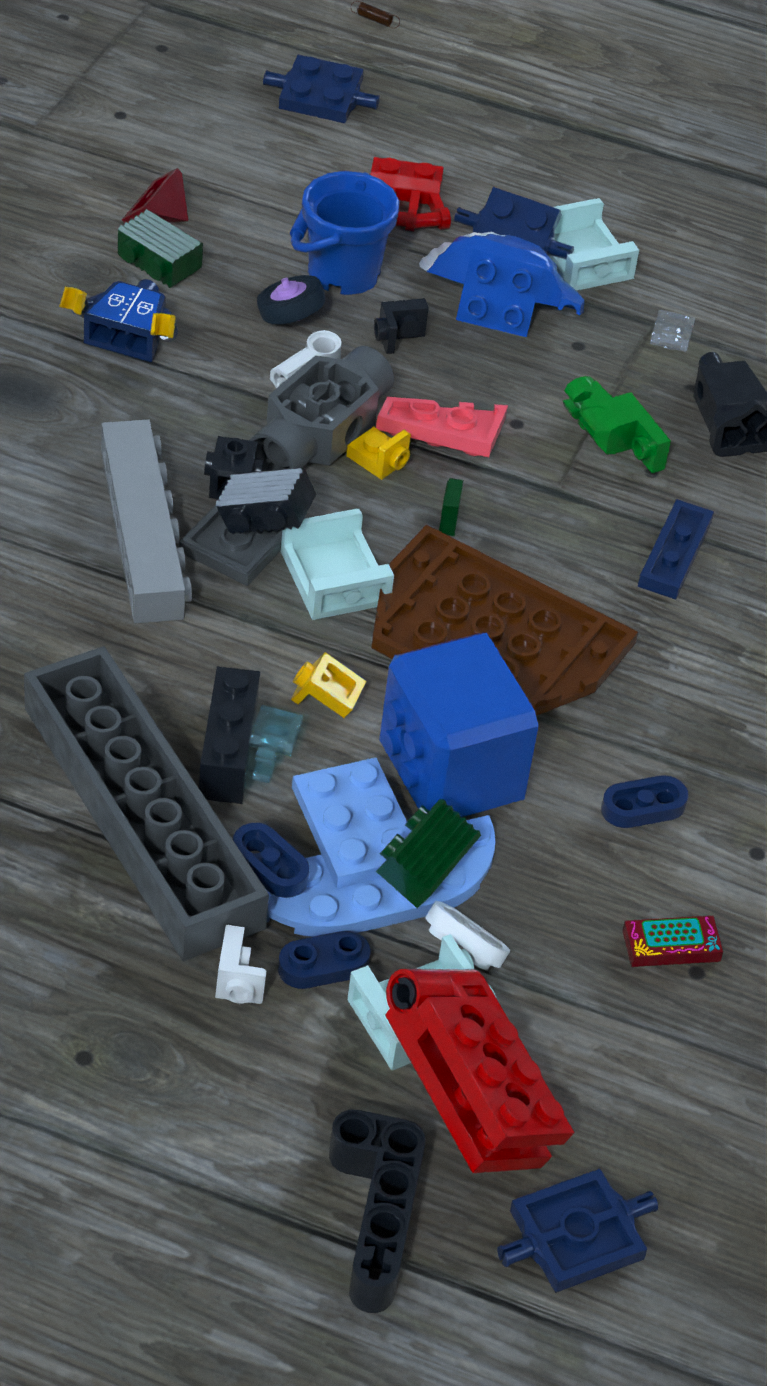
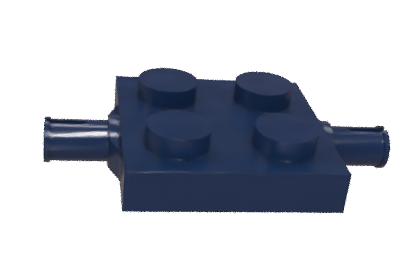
[263,55,380,123]
[454,187,574,260]
[497,1169,658,1293]

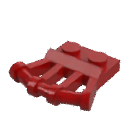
[370,157,451,232]

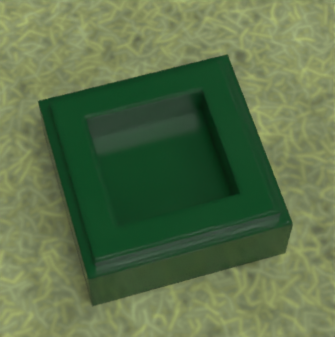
[439,478,464,536]

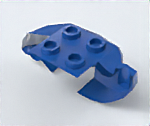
[419,232,585,337]

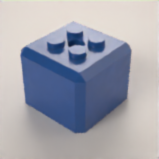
[379,633,539,817]

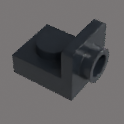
[374,298,429,354]

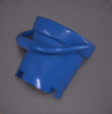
[290,171,400,295]

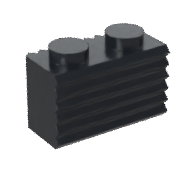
[216,468,316,534]

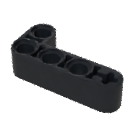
[329,1109,425,1313]

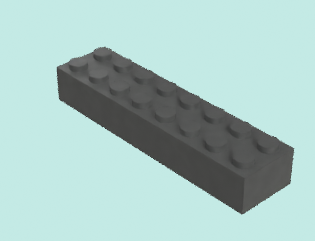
[24,646,269,962]

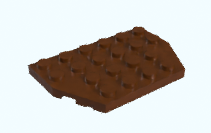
[371,525,638,716]

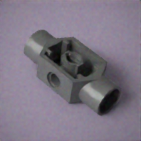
[250,346,394,472]

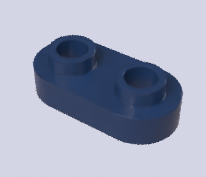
[601,776,688,828]
[233,823,309,898]
[278,931,371,989]

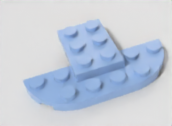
[266,758,495,937]

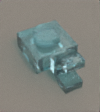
[250,705,304,783]

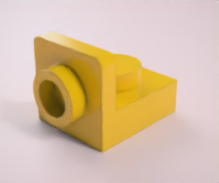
[346,427,411,480]
[291,652,367,718]

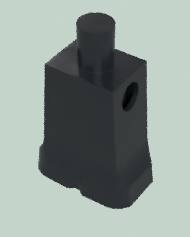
[693,352,767,457]

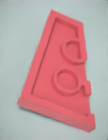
[376,397,508,458]

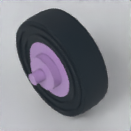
[257,275,325,324]

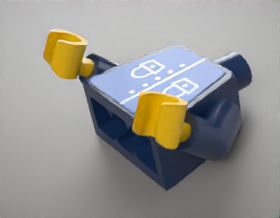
[59,279,178,362]

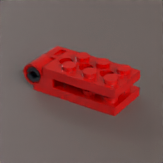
[385,969,575,1173]

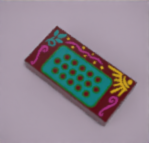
[622,916,723,967]

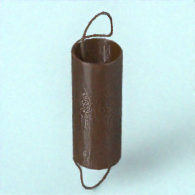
[351,1,400,29]

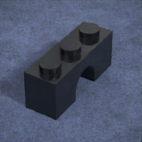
[199,666,260,804]

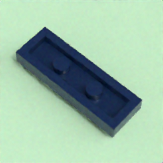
[638,499,714,600]

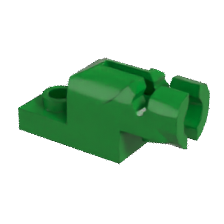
[562,376,671,474]

